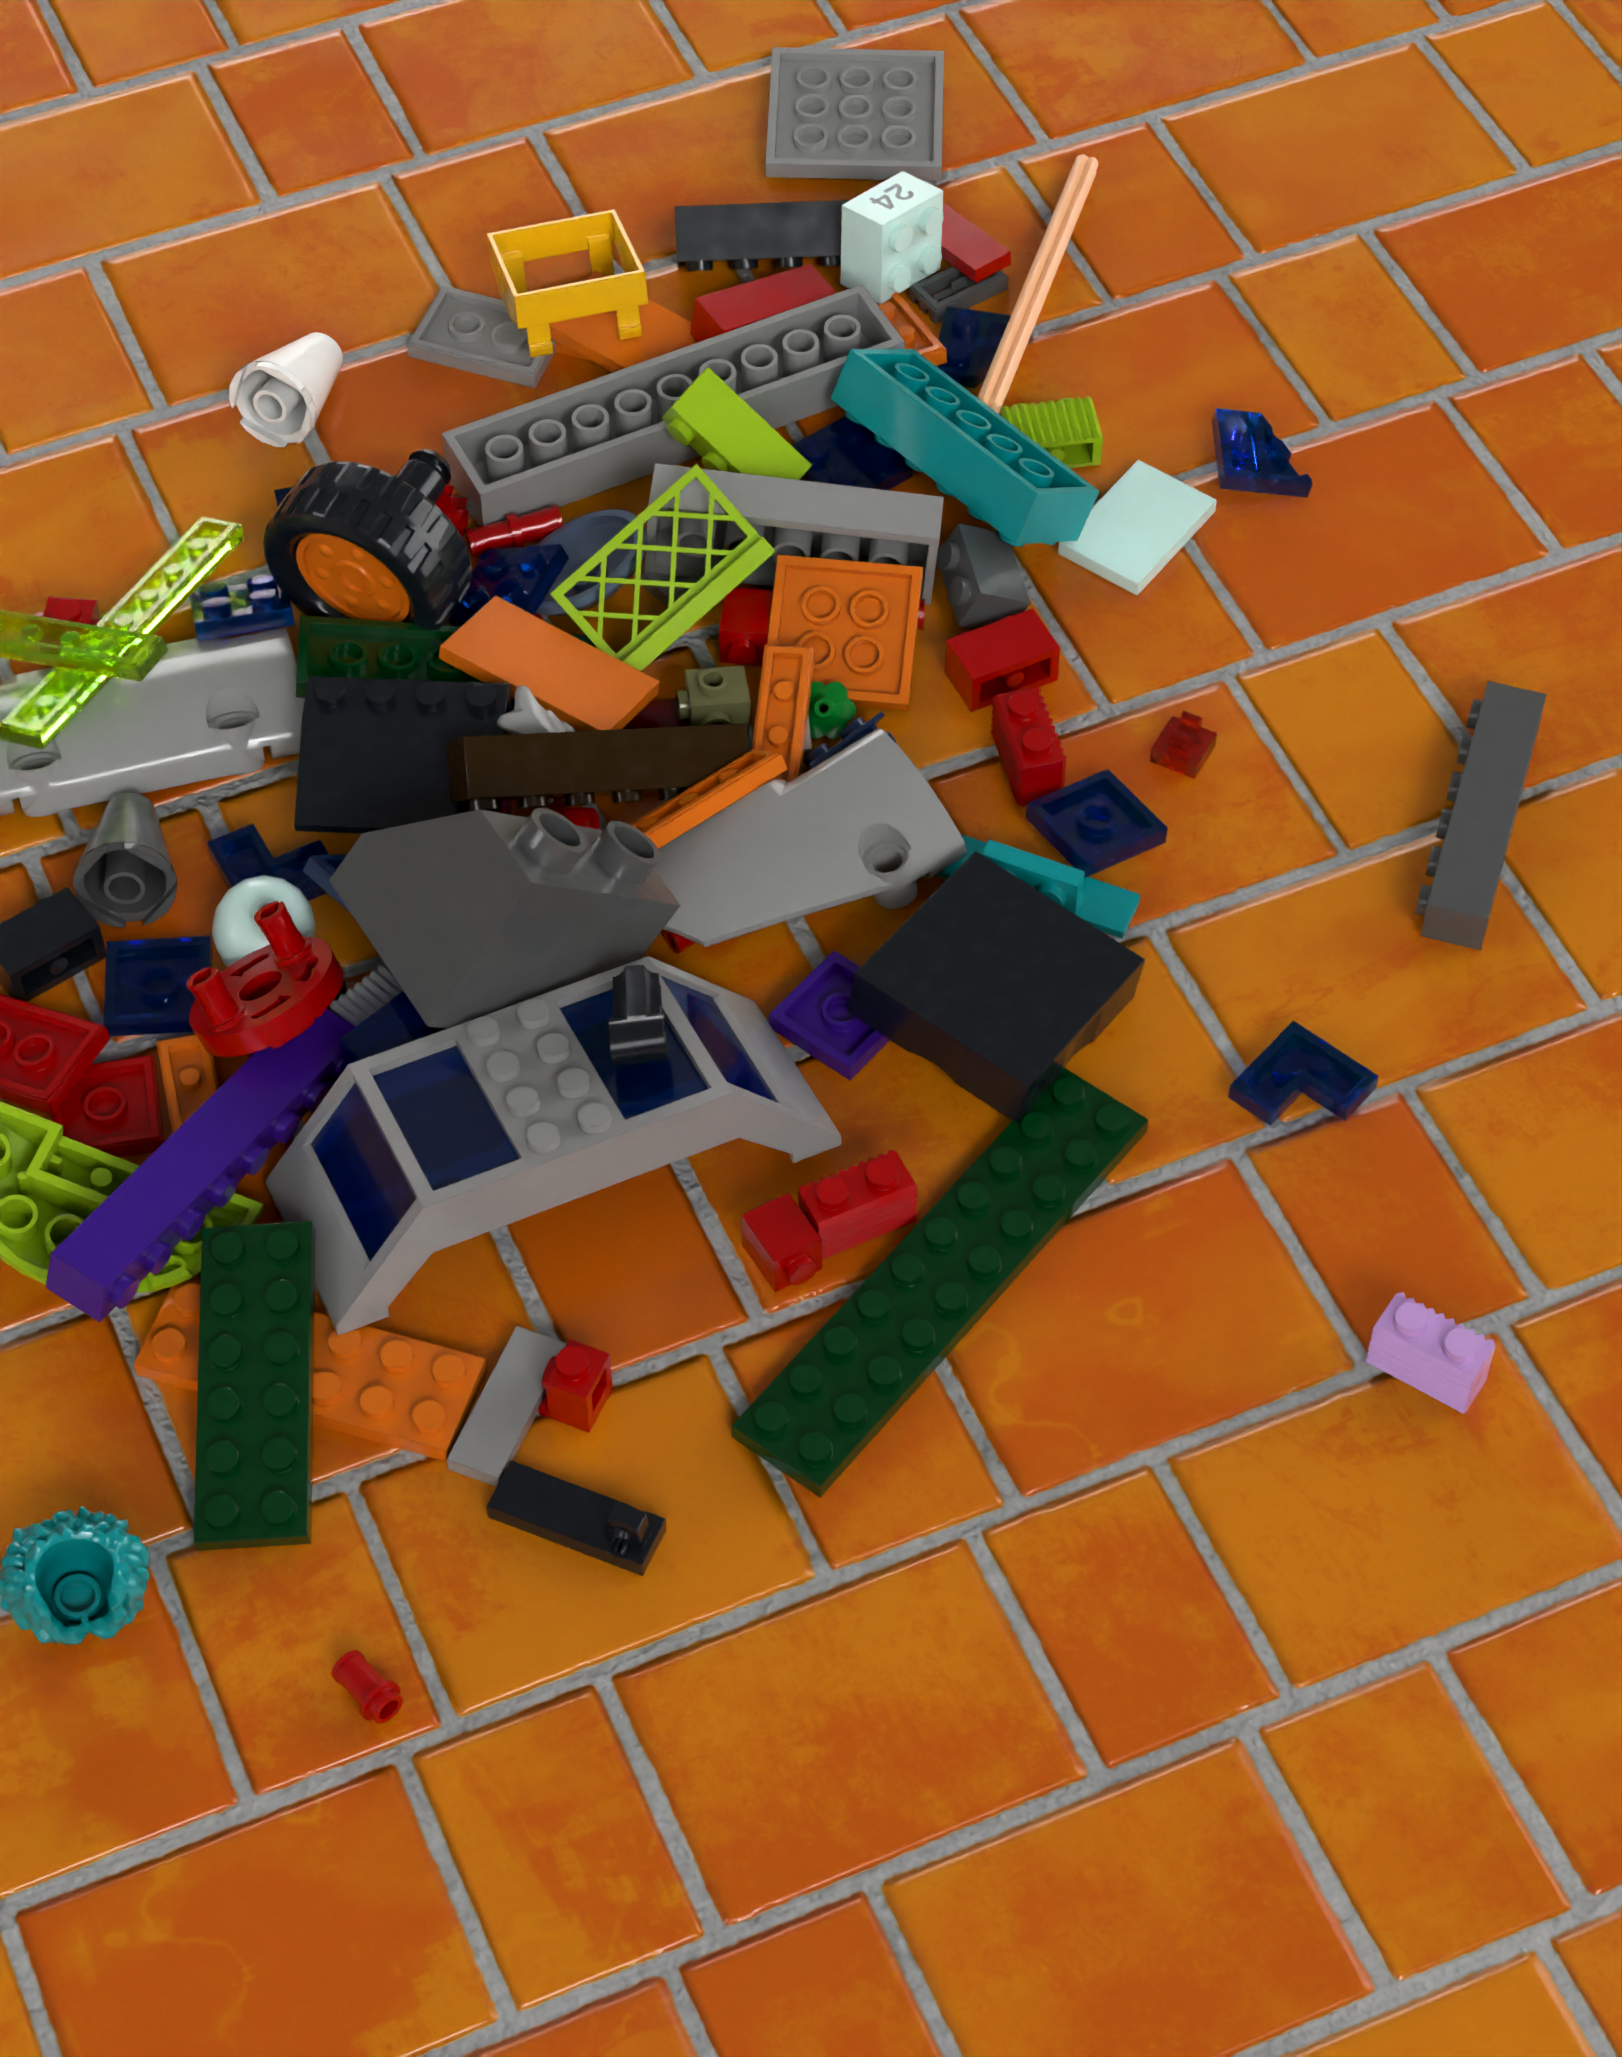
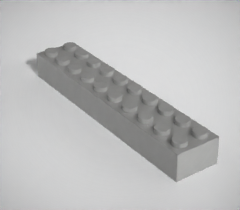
[442,285,905,527]

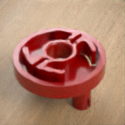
[186,901,344,1057]

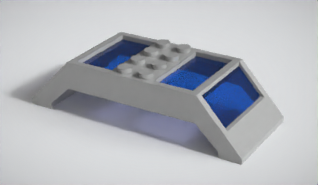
[265,956,842,1336]

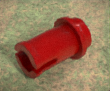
[331,1650,403,1724]

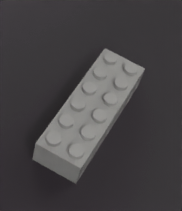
[645,463,944,605]

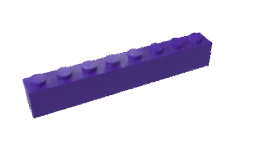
[46,1009,362,1322]

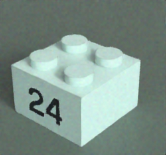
[840,171,943,304]

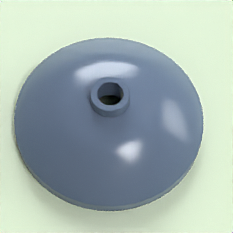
[514,509,647,616]

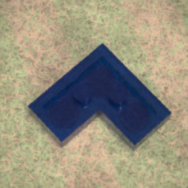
[207,824,329,901]
[1228,1021,1379,1126]

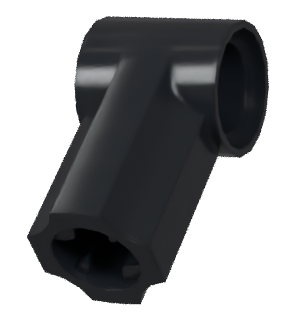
[609,965,668,1066]

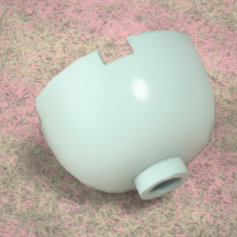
[211,875,316,967]

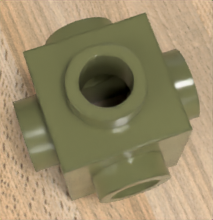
[676,666,751,735]

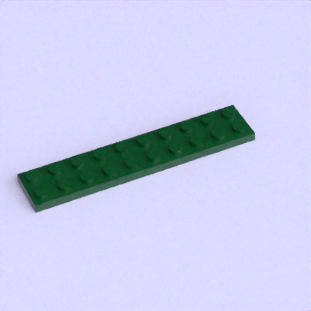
[732,1067,1148,1497]

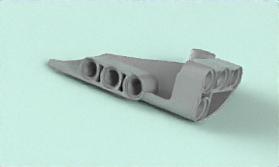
[654,728,967,947]

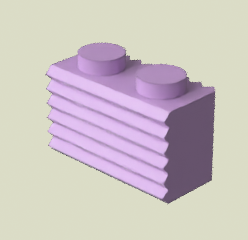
[1366,1292,1495,1414]

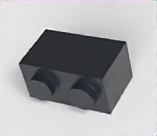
[0,887,107,1002]

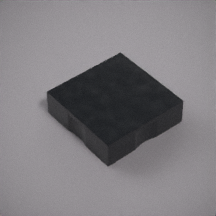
[847,851,1145,1122]

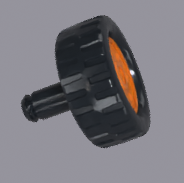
[263,449,472,630]

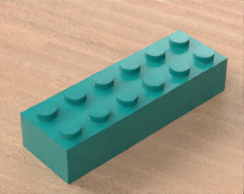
[830,349,1099,547]

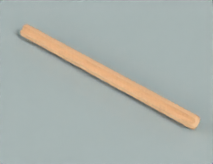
[977,154,1099,414]

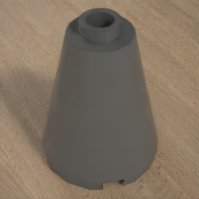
[73,793,177,927]

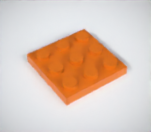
[767,555,923,711]

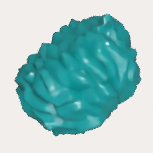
[0,1506,150,1645]

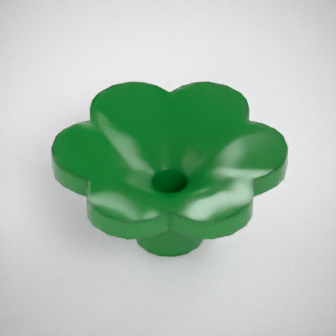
[809,681,857,740]

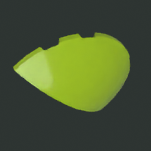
[0,1101,264,1294]

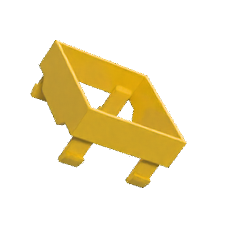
[487,209,648,358]

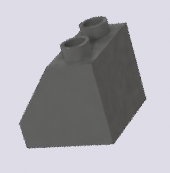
[329,808,681,1041]

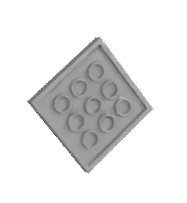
[765,47,944,181]

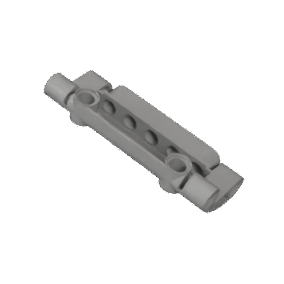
[0,627,305,817]

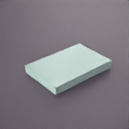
[1058,460,1217,595]

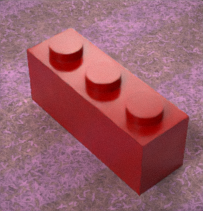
[690,264,837,342]

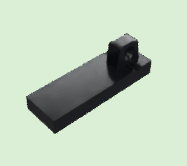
[486,1460,666,1576]

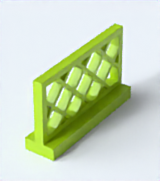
[550,463,776,671]

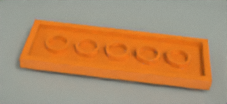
[134,1278,487,1461]

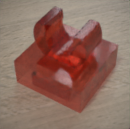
[1150,711,1217,779]

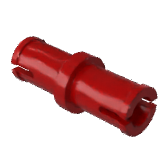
[465,504,563,559]

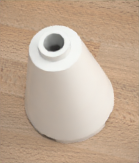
[229,332,343,447]

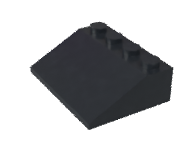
[294,676,512,834]

